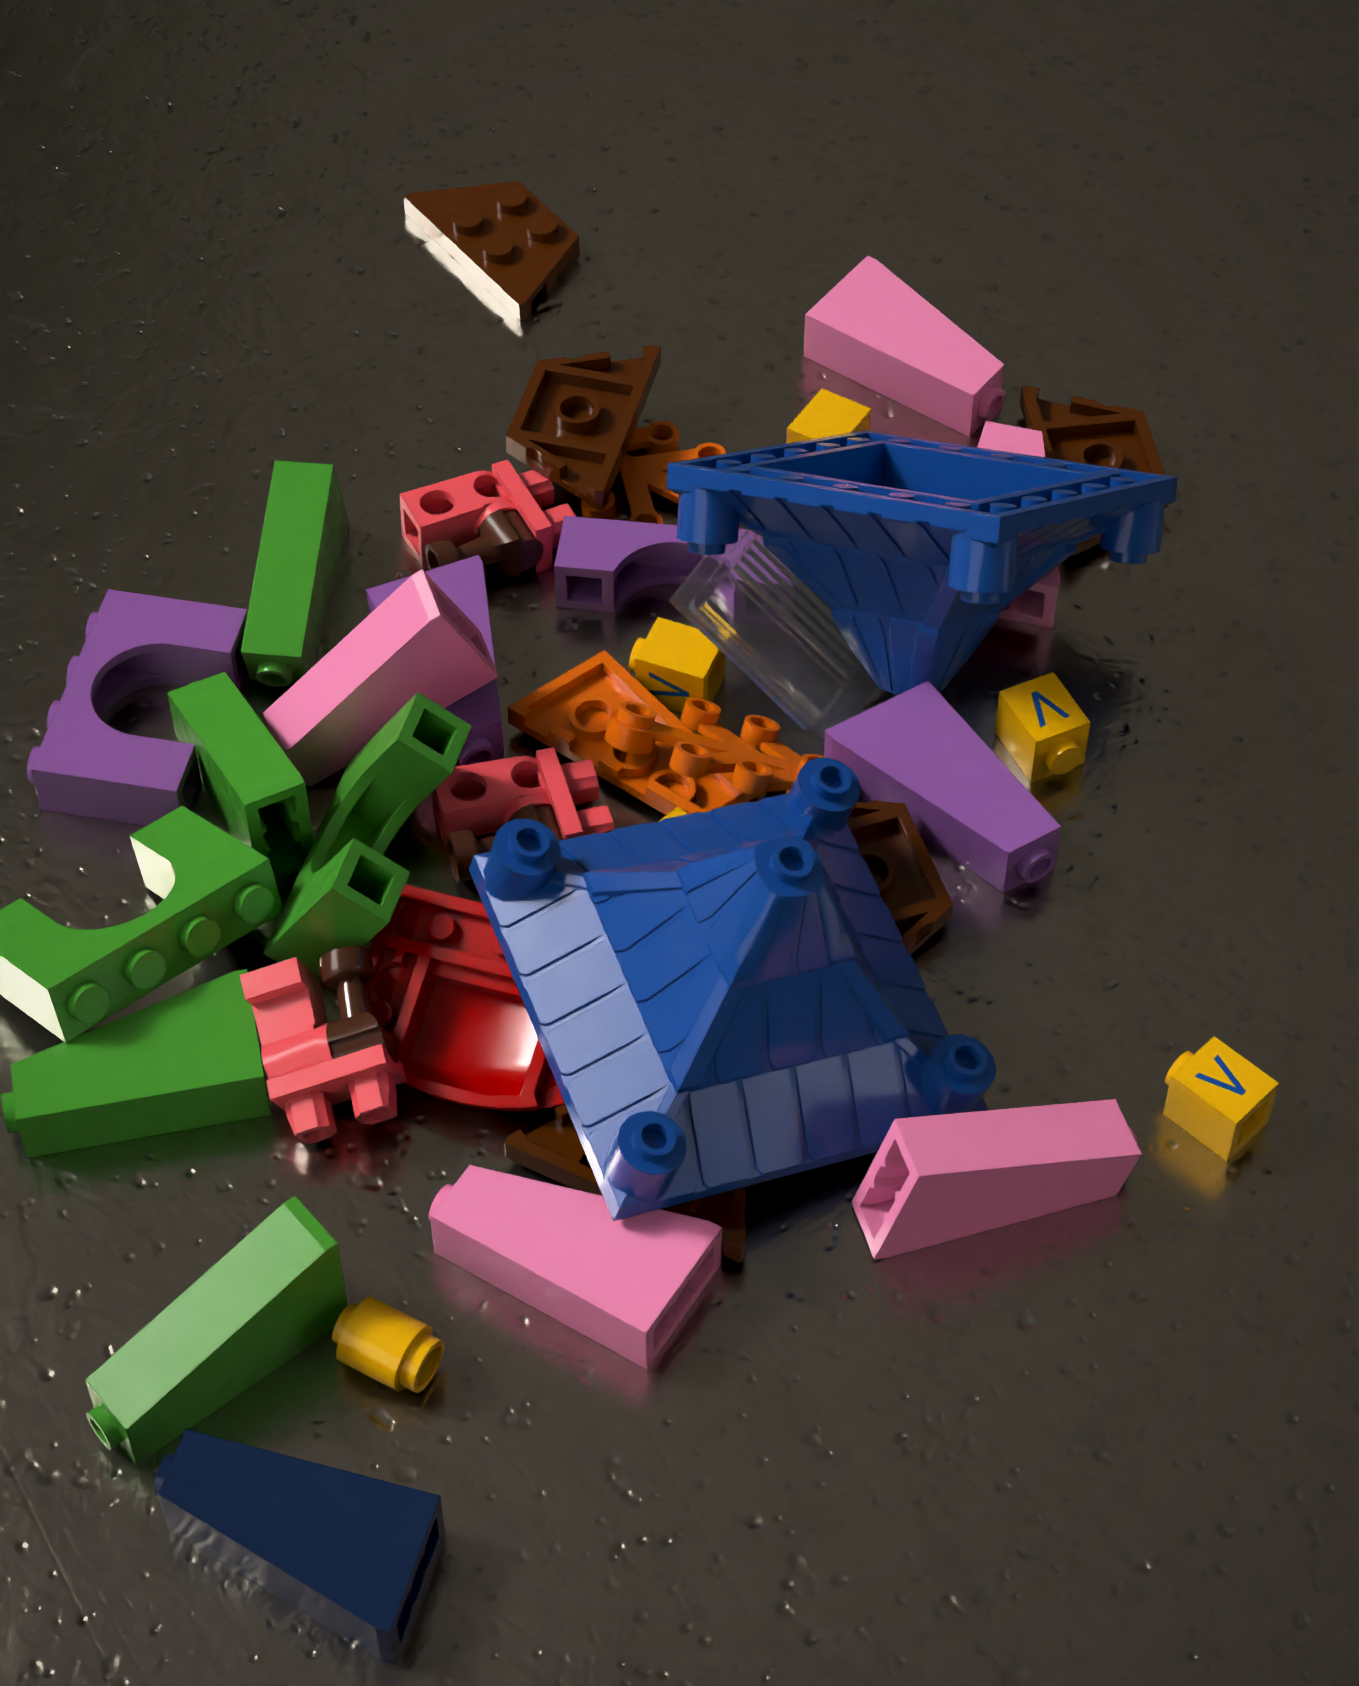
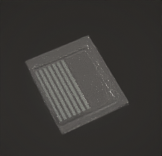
[669,525,878,749]

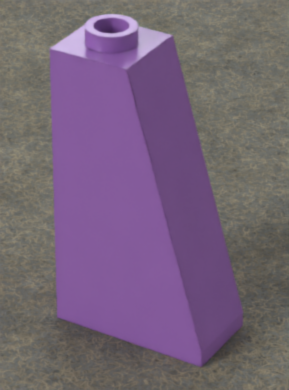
[366,555,504,767]
[824,681,1061,893]

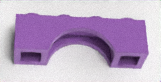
[554,516,798,628]

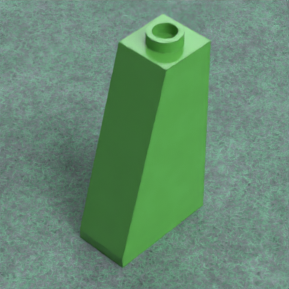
[241,460,349,687]
[167,672,314,880]
[1,969,271,1158]
[85,1196,348,1466]

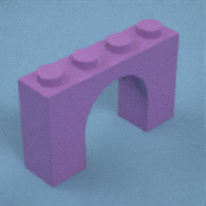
[27,589,248,826]

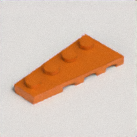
[507,650,760,815]

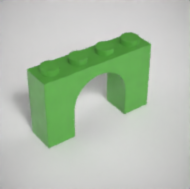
[263,692,472,984]
[0,805,284,1043]

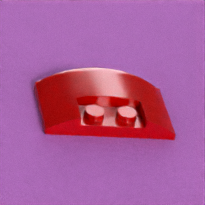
[365,884,564,1111]

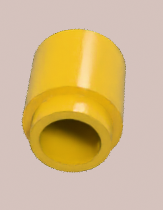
[332,1296,445,1393]

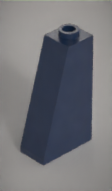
[154,1429,445,1665]

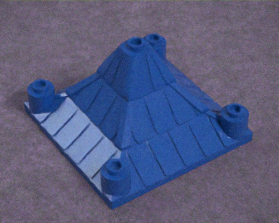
[667,430,1178,698]
[469,758,997,1221]

